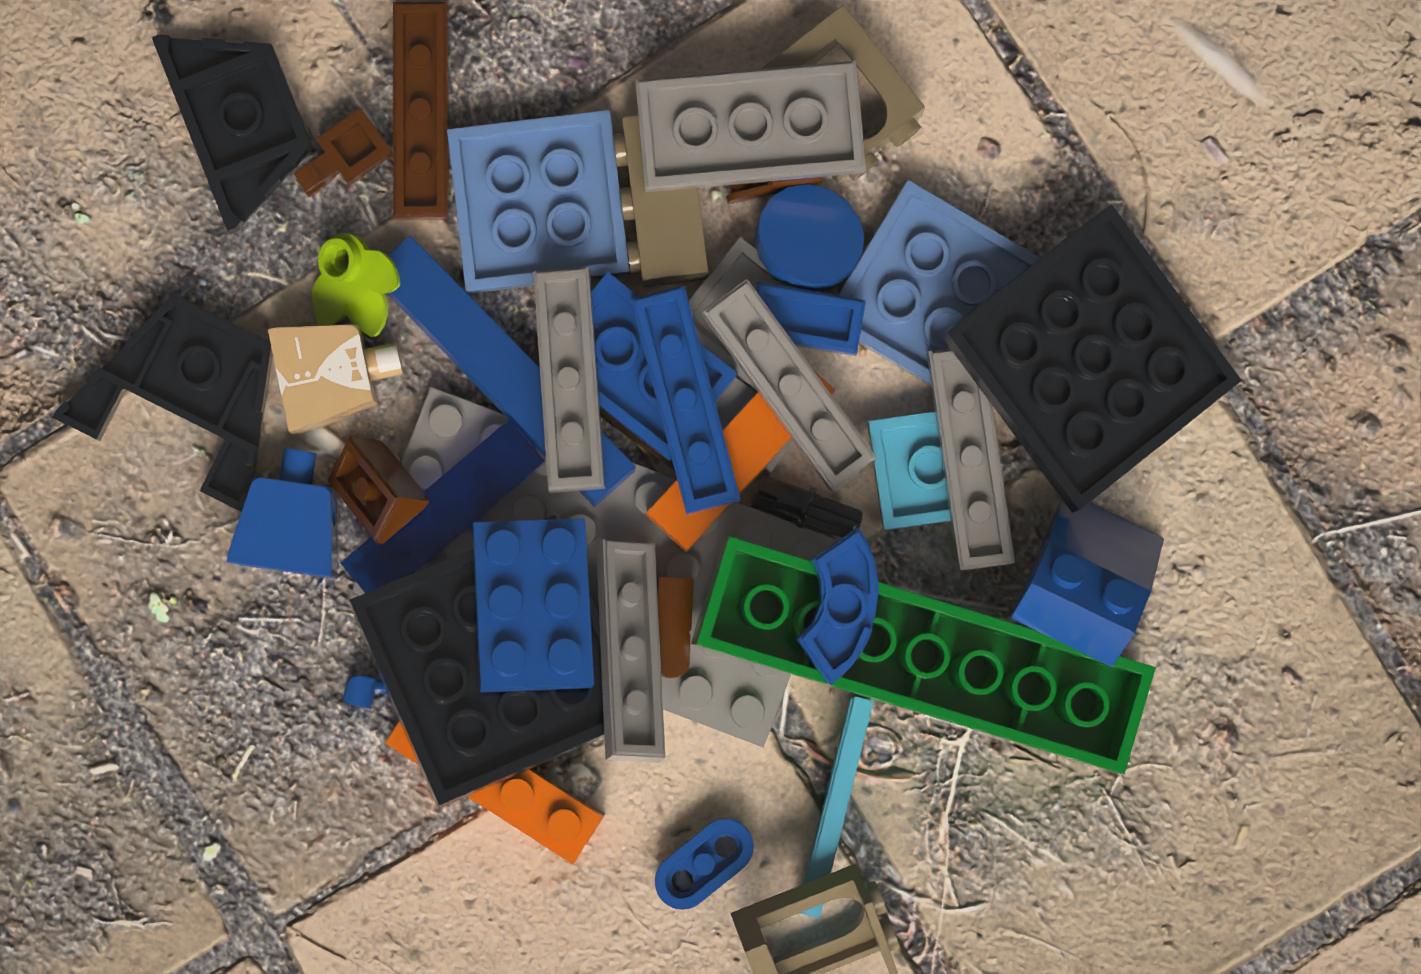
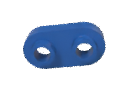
[655,818,753,910]

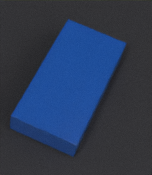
[756,282,866,356]

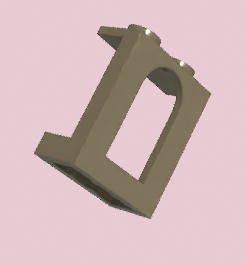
[761,5,925,183]
[730,863,900,974]

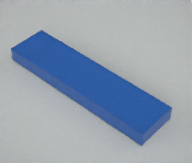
[631,286,740,515]

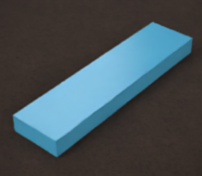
[801,696,874,918]

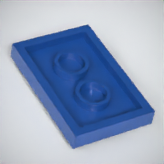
[592,272,738,462]
[472,519,594,692]

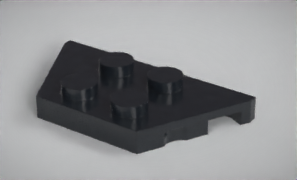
[151,34,313,234]

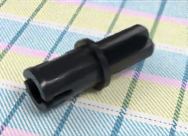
[752,473,863,538]

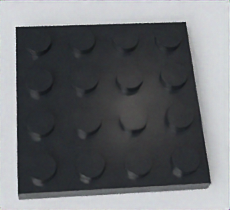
[940,204,1242,513]
[349,515,604,809]

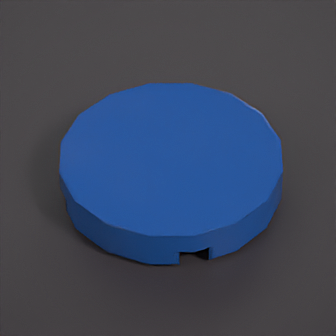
[754,184,865,291]

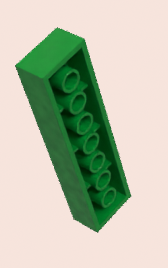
[691,536,1156,775]

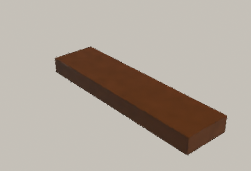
[393,2,449,220]

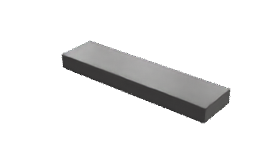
[533,267,605,493]
[700,279,877,491]
[927,349,1015,571]
[596,539,666,763]

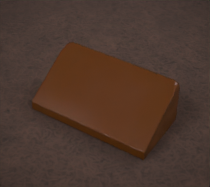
[328,436,430,544]

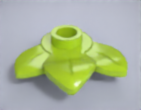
[312,233,401,337]

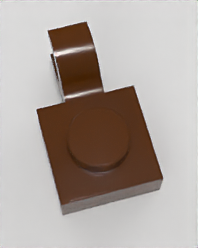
[294,108,393,198]

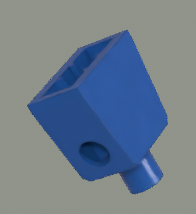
[226,449,338,579]

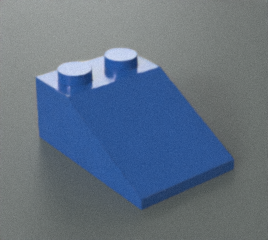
[1011,499,1164,667]

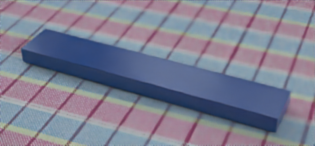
[387,236,636,508]

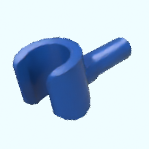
[343,675,388,709]

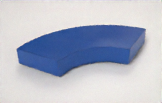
[796,527,879,685]

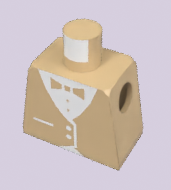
[268,325,404,436]

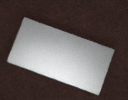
[636,61,866,192]

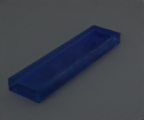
[340,419,546,593]

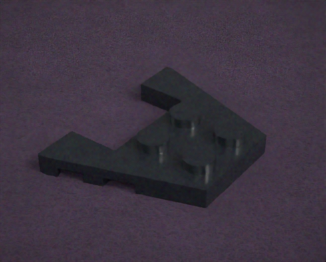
[52,294,273,512]

